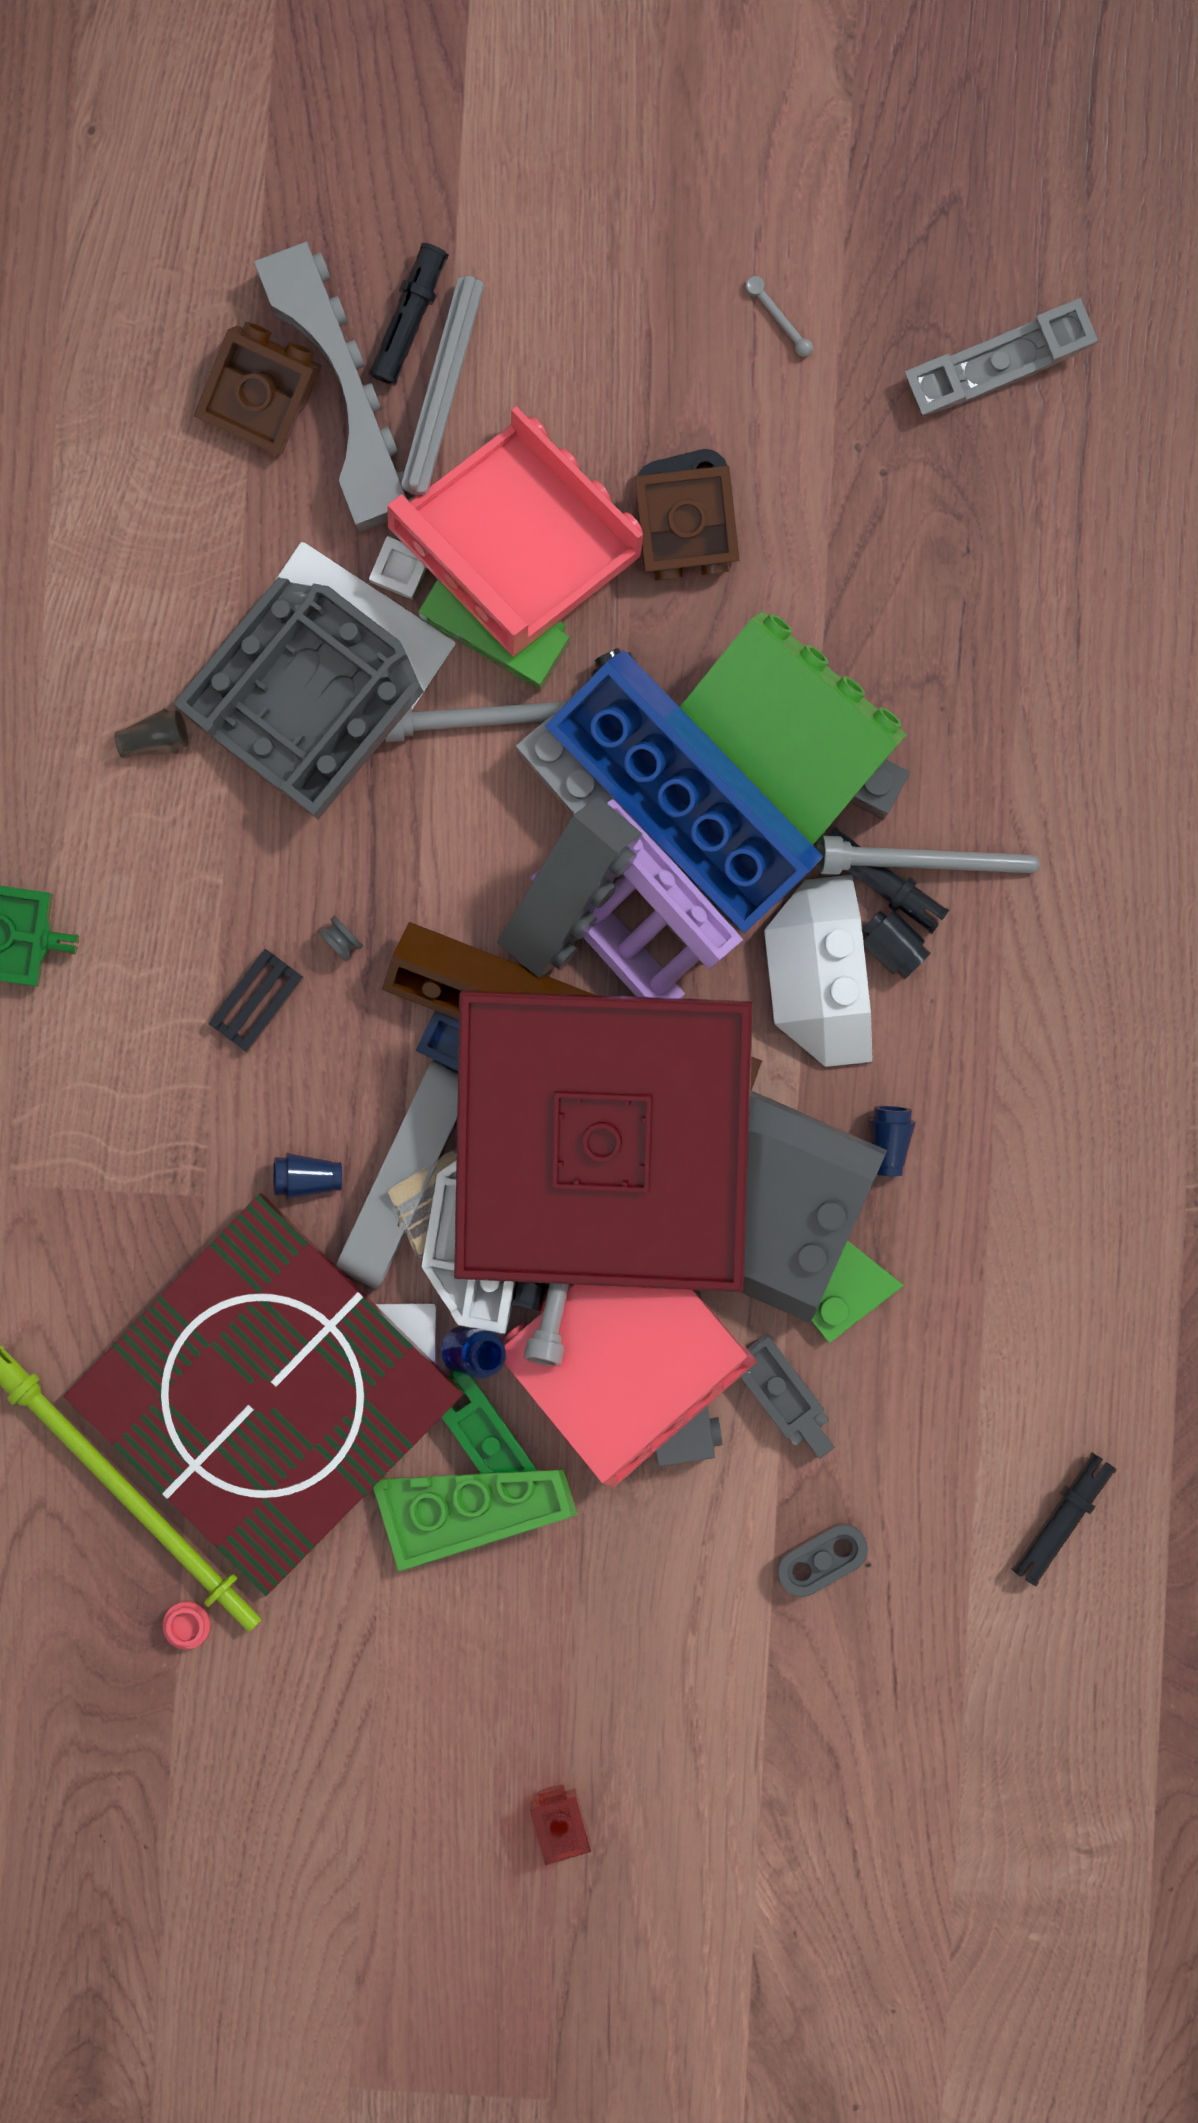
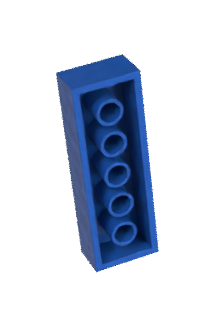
[545,650,823,934]

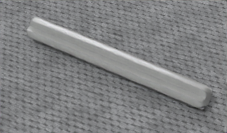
[401,275,484,496]

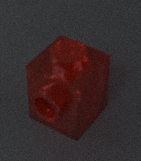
[530,1785,591,1865]

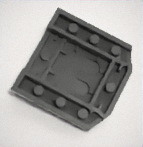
[173,577,424,820]
[742,1090,887,1323]

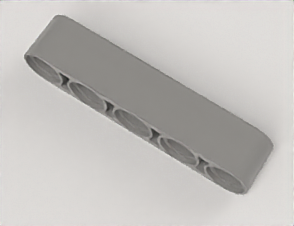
[336,1060,458,1290]

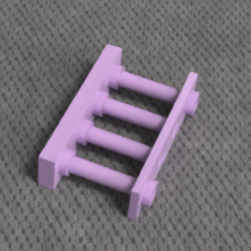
[530,798,743,998]

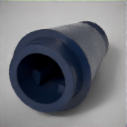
[869,1106,916,1177]
[273,1153,342,1200]

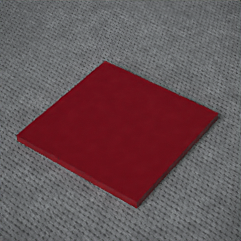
[454,990,753,1292]

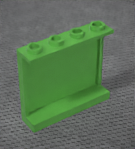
[680,611,907,845]

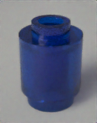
[441,1326,506,1378]

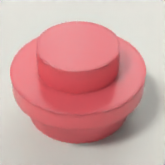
[163,1601,211,1650]

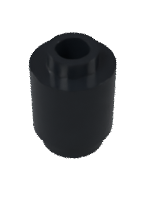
[862,910,931,980]

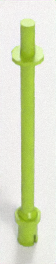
[0,1345,262,1632]

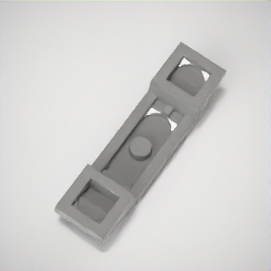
[905,297,1098,417]

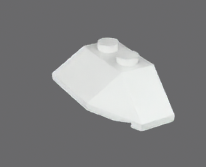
[764,875,872,1067]
[422,1161,517,1334]

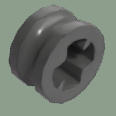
[317,915,363,962]

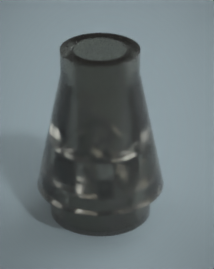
[114,708,188,759]

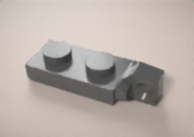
[741,1333,835,1459]

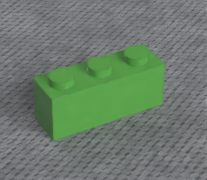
[418,580,570,691]

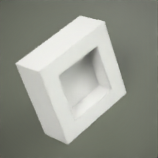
[369,536,427,600]

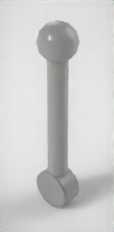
[746,276,813,357]

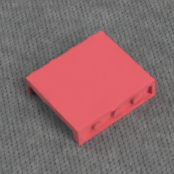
[387,406,643,657]
[496,1284,758,1487]

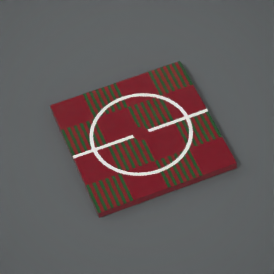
[64,1193,465,1596]

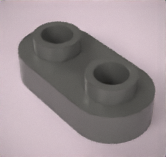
[778,1523,868,1597]

